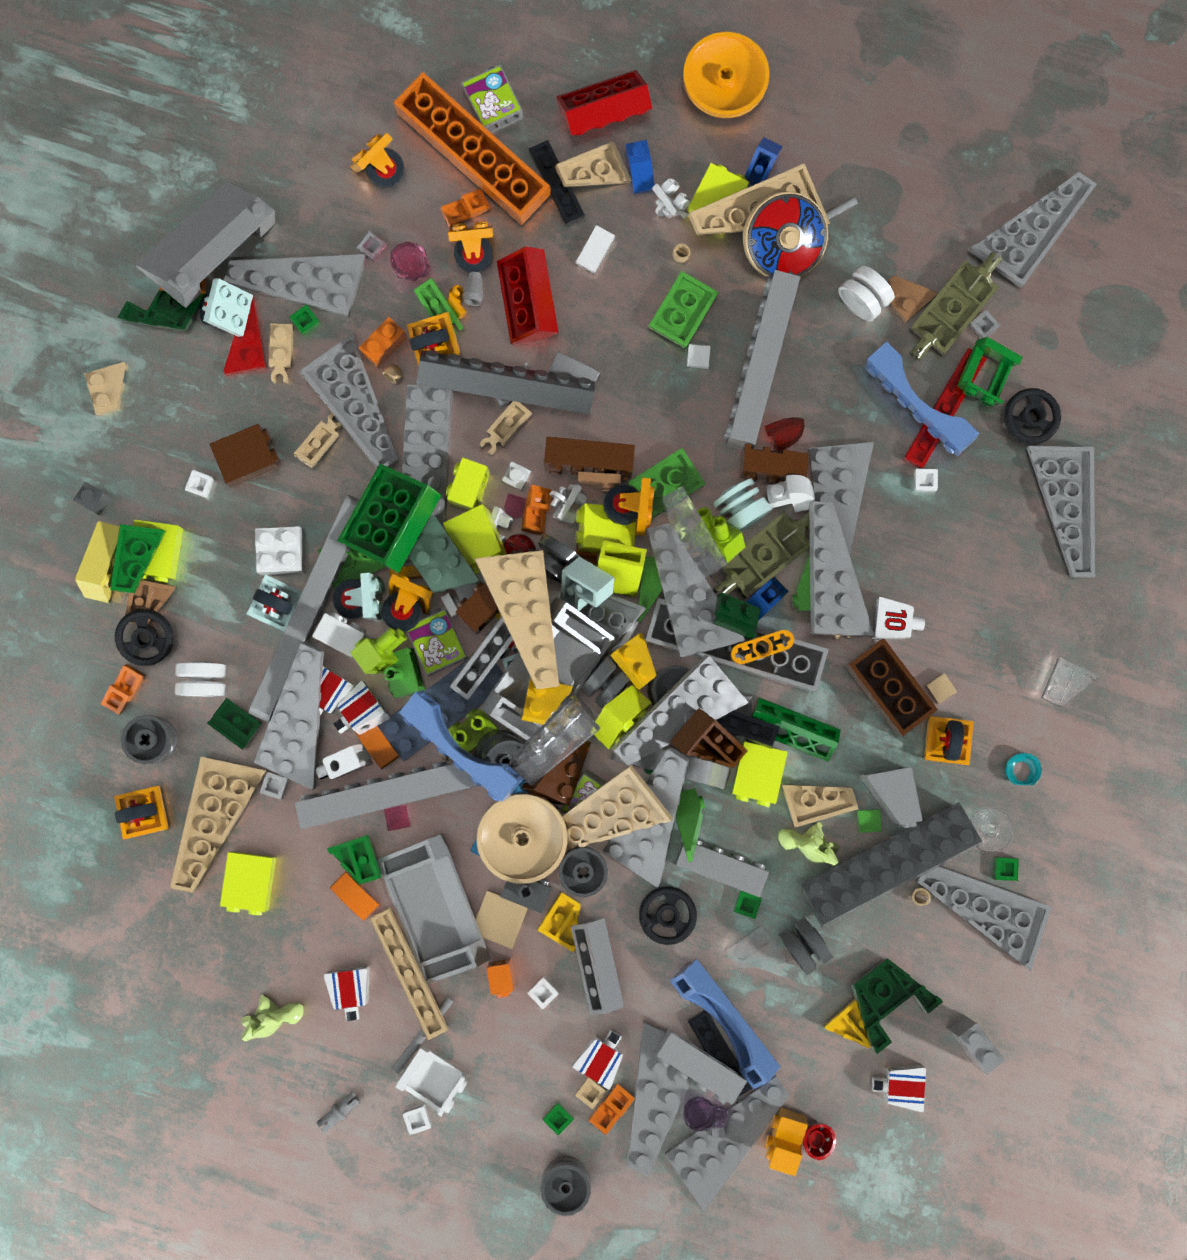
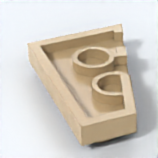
[555,141,632,187]
[781,785,859,828]

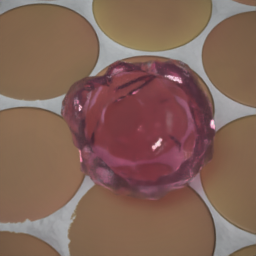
[390,241,431,281]

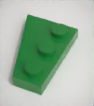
[110,524,166,594]

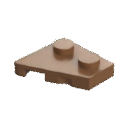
[887,275,938,323]
[578,472,621,494]
[125,579,176,625]

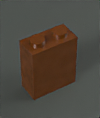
[210,424,279,488]

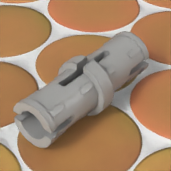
[317,1091,361,1133]

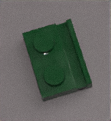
[713,592,760,639]
[207,698,263,750]

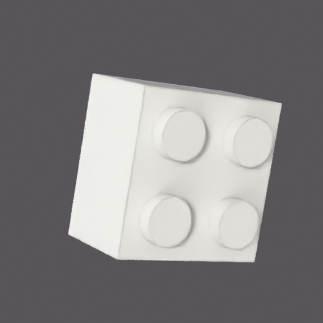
[255,527,305,576]
[312,612,370,658]

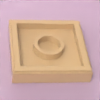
[476,890,528,949]

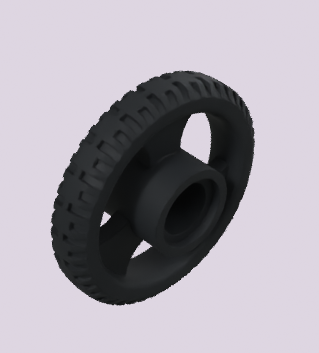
[1004,388,1061,444]
[115,609,174,666]
[639,886,697,945]

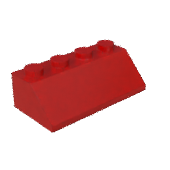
[556,70,653,136]
[497,246,559,344]

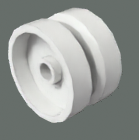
[838,265,895,322]
[175,662,226,697]

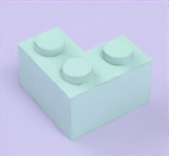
[560,557,614,611]

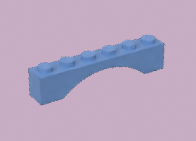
[866,341,979,456]
[399,690,524,802]
[670,959,781,1089]

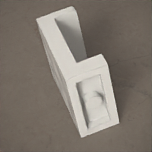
[395,1044,468,1117]

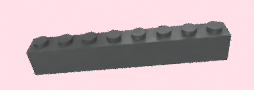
[416,350,595,415]

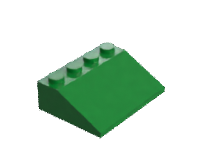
[337,464,442,573]

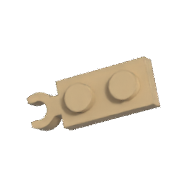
[269,324,294,384]
[480,401,532,456]
[294,413,343,469]

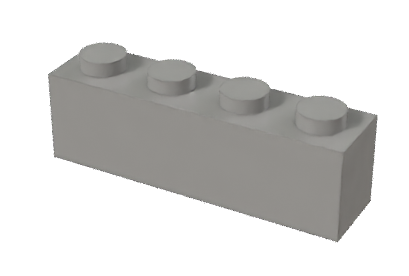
[450,616,513,700]
[675,840,769,897]
[571,918,624,1015]
[654,1028,747,1105]

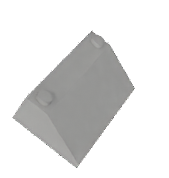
[136,181,275,308]
[480,597,615,749]
[377,834,491,984]

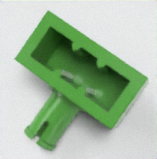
[383,648,426,698]

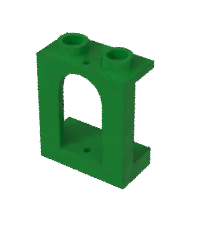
[957,337,1023,407]

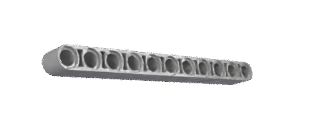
[249,495,360,723]

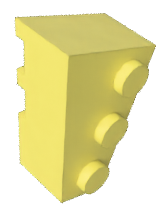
[75,521,120,603]

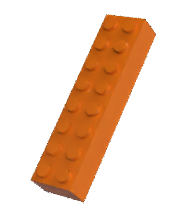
[393,72,550,226]

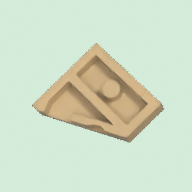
[84,362,128,416]

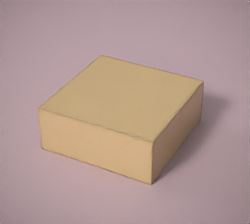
[925,673,957,704]
[575,1077,606,1109]

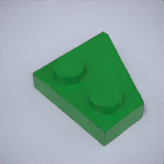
[327,835,382,885]

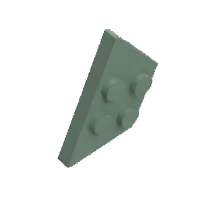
[409,515,481,593]

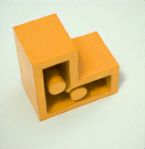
[764,1107,808,1176]

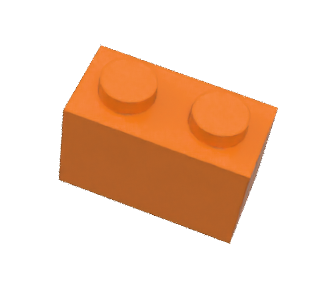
[359,317,407,369]
[486,958,515,998]

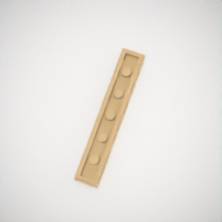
[369,908,449,1040]

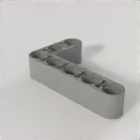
[611,749,731,790]

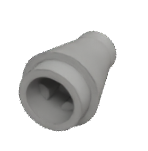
[462,272,484,306]

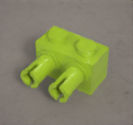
[692,507,746,563]
[350,628,407,674]
[448,708,498,753]

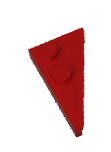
[223,293,267,376]

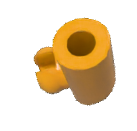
[447,285,467,319]

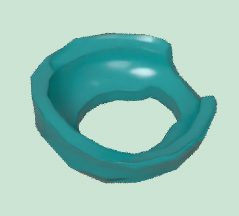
[1005,753,1042,786]

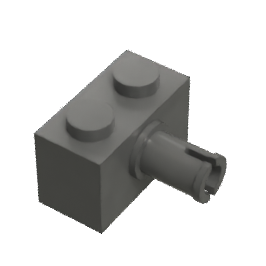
[500,879,552,914]

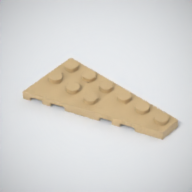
[688,163,830,235]
[475,551,559,689]
[170,756,267,893]
[562,765,673,851]

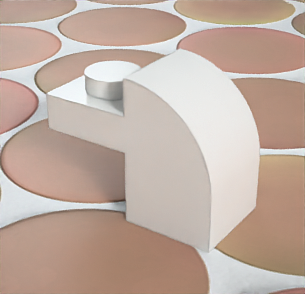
[766,475,816,513]

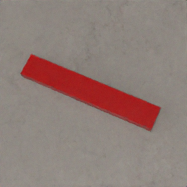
[903,348,987,469]

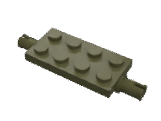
[909,252,1002,361]
[713,511,810,599]

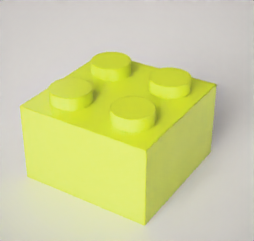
[445,458,490,512]
[590,685,651,749]

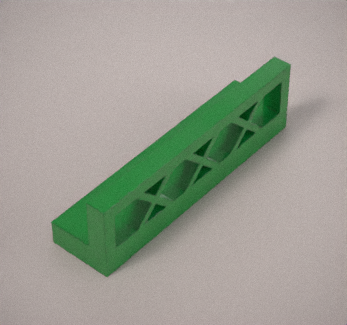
[752,697,841,762]

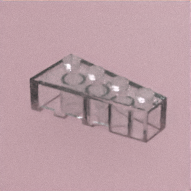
[662,486,728,589]
[510,692,601,786]

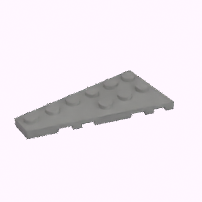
[808,442,874,555]
[1026,446,1095,578]
[611,654,749,766]

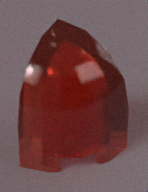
[765,417,805,451]

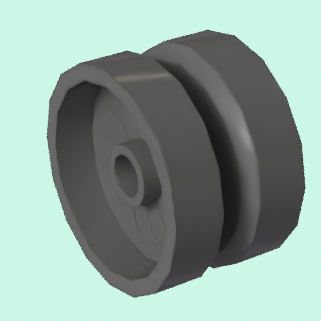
[532,534,582,584]
[580,653,630,709]
[647,665,690,706]
[121,715,178,764]
[474,729,531,778]
[559,846,608,898]
[778,916,833,976]
[540,1157,591,1216]

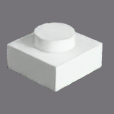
[502,461,531,491]
[441,593,459,619]

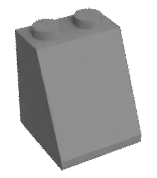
[860,767,923,828]

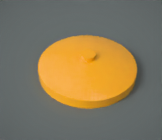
[683,32,769,118]

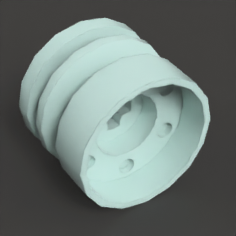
[713,478,772,531]

